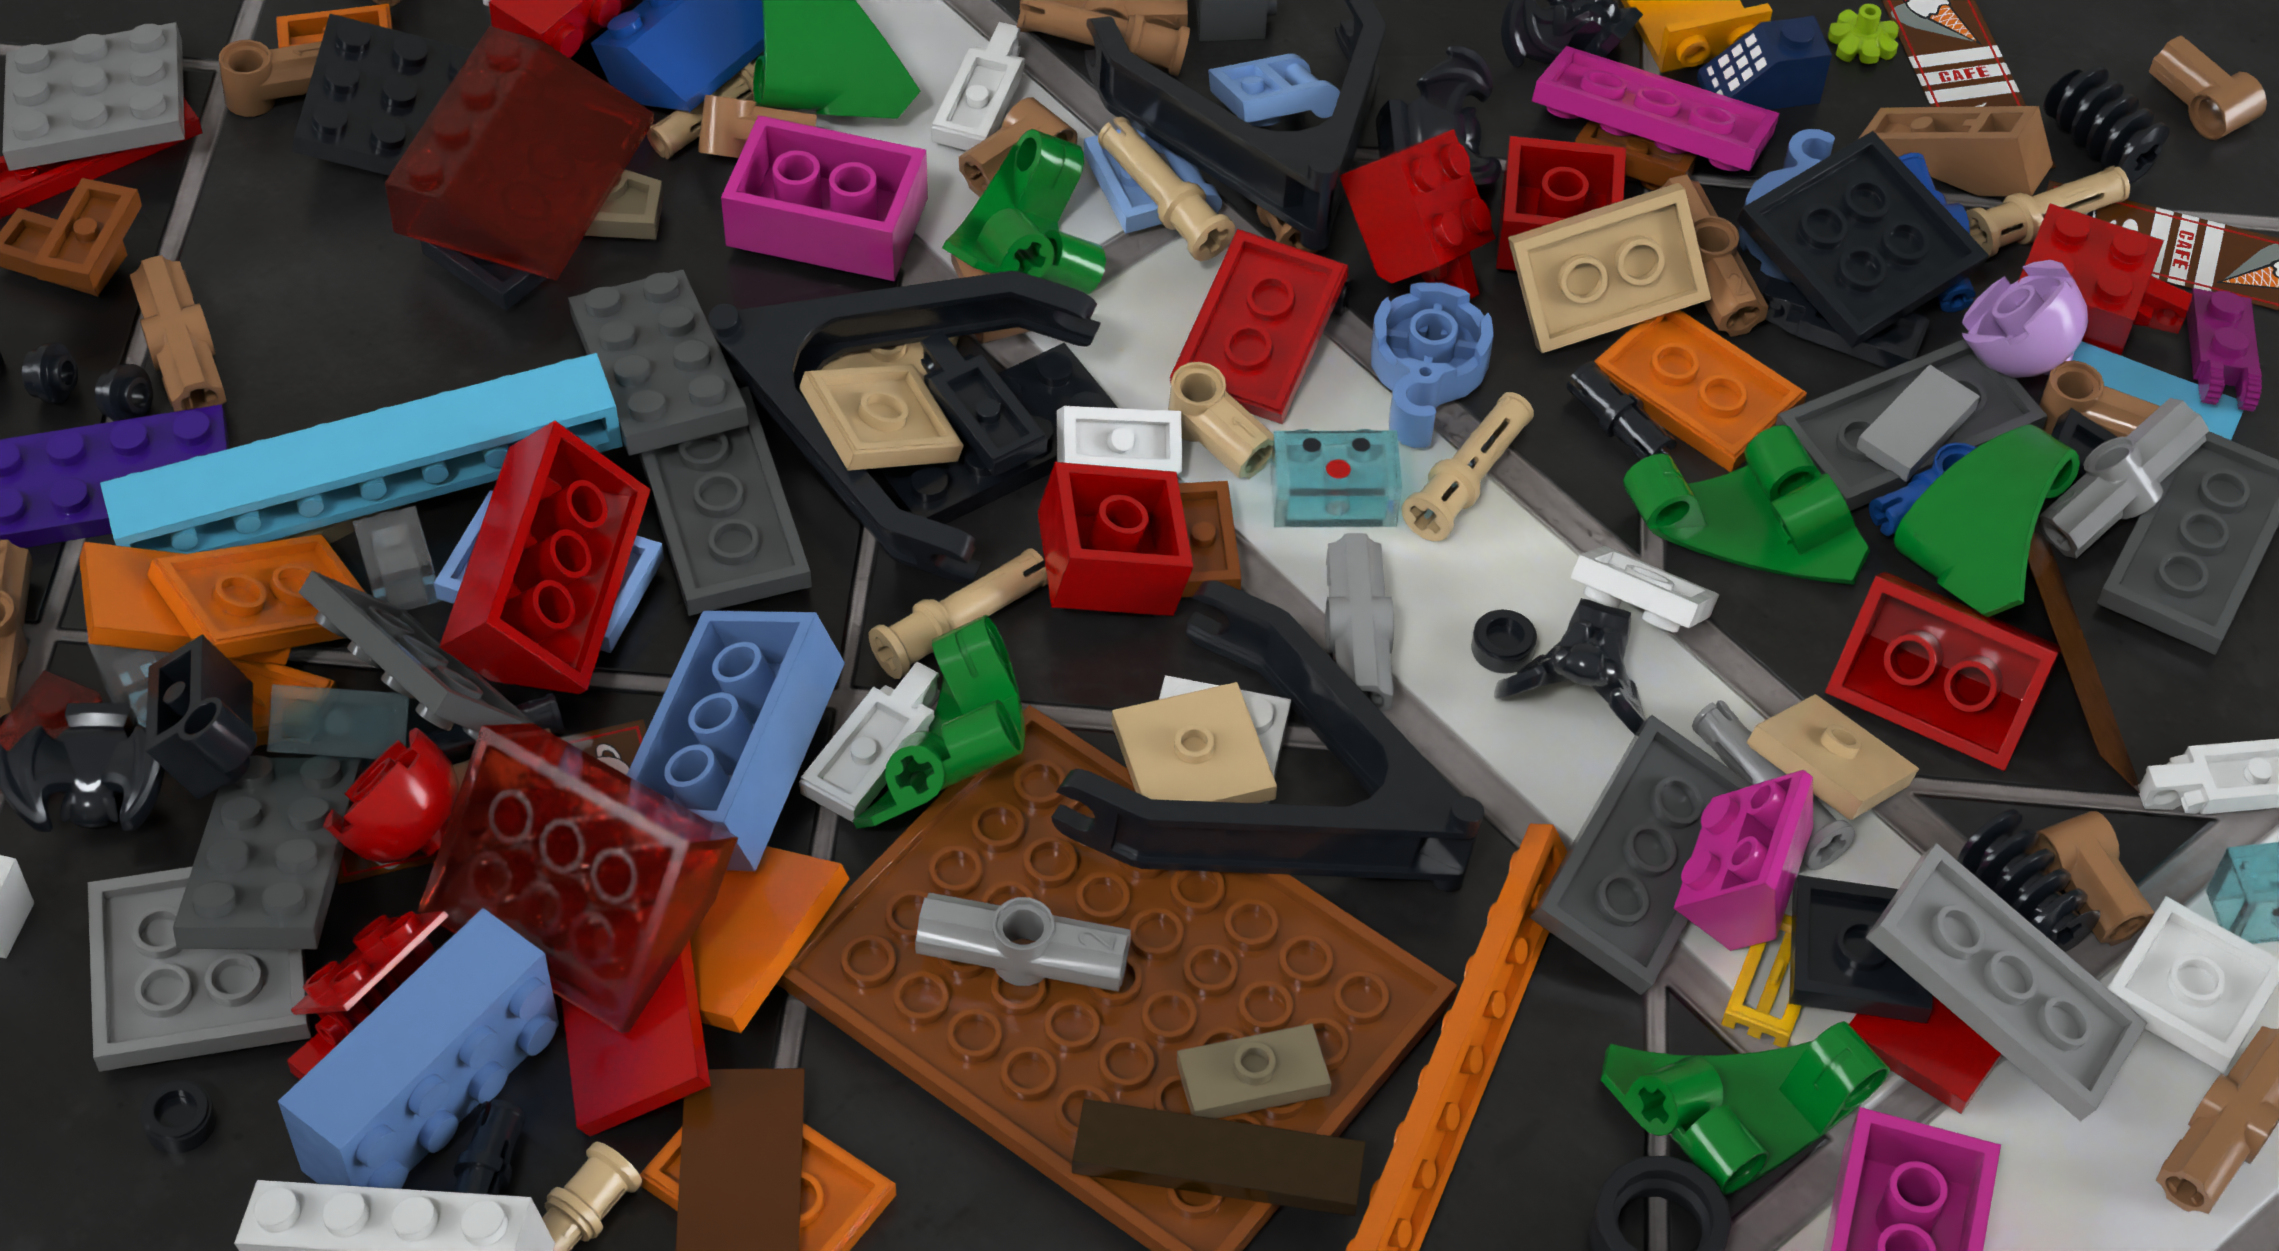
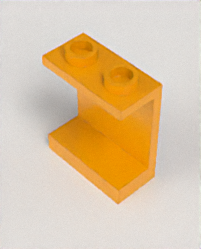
[1621,0,1773,73]

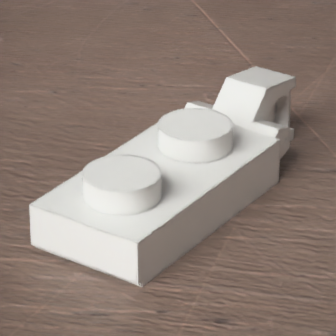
[931,22,1025,150]
[799,662,940,822]
[2138,739,2279,814]

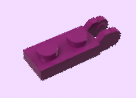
[2187,288,2262,412]

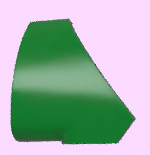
[753,0,921,119]
[942,129,1106,294]
[1894,424,2080,618]
[1623,425,1870,585]
[852,615,1025,829]
[1601,1021,1890,1195]

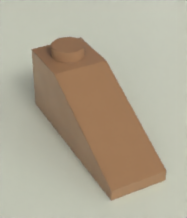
[1859,106,2053,198]

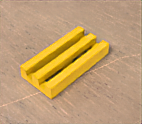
[1721,914,1802,1048]

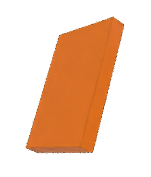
[1594,309,1807,472]
[147,534,366,658]
[79,542,291,665]
[686,846,850,1033]
[640,1123,896,1251]

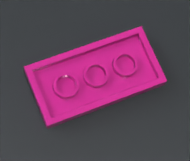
[1532,46,1780,171]

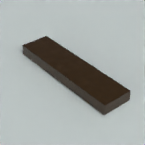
[1072,1099,1365,1216]

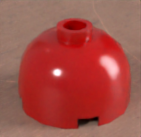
[323,728,459,864]

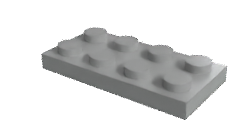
[1866,843,2147,1121]

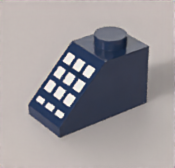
[1697,16,1832,110]

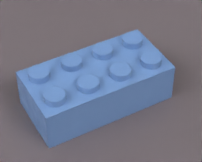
[607,610,845,871]
[278,908,559,1189]

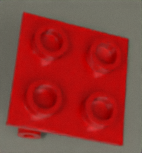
[291,911,448,1045]

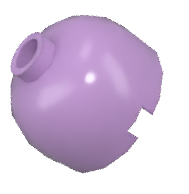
[1962,260,2088,378]

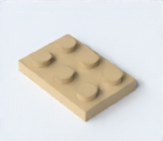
[1508,183,1711,353]

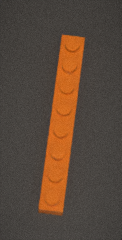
[1346,823,1568,1251]

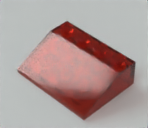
[385,26,654,281]
[418,723,738,1033]

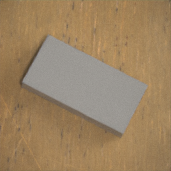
[1856,365,1980,482]

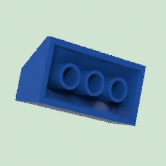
[590,0,764,112]

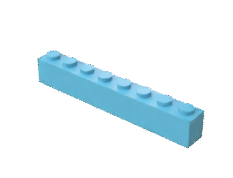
[100,353,623,554]

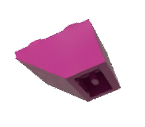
[1673,769,1813,951]

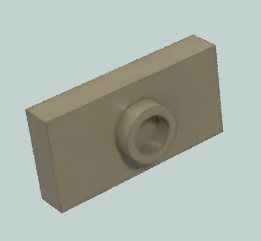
[1176,1023,1331,1119]

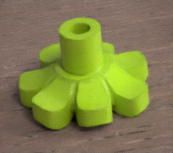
[1828,4,1899,64]

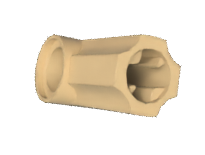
[1168,362,1279,479]

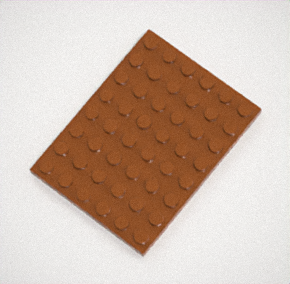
[776,705,1457,1251]

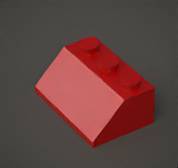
[1825,571,2062,771]

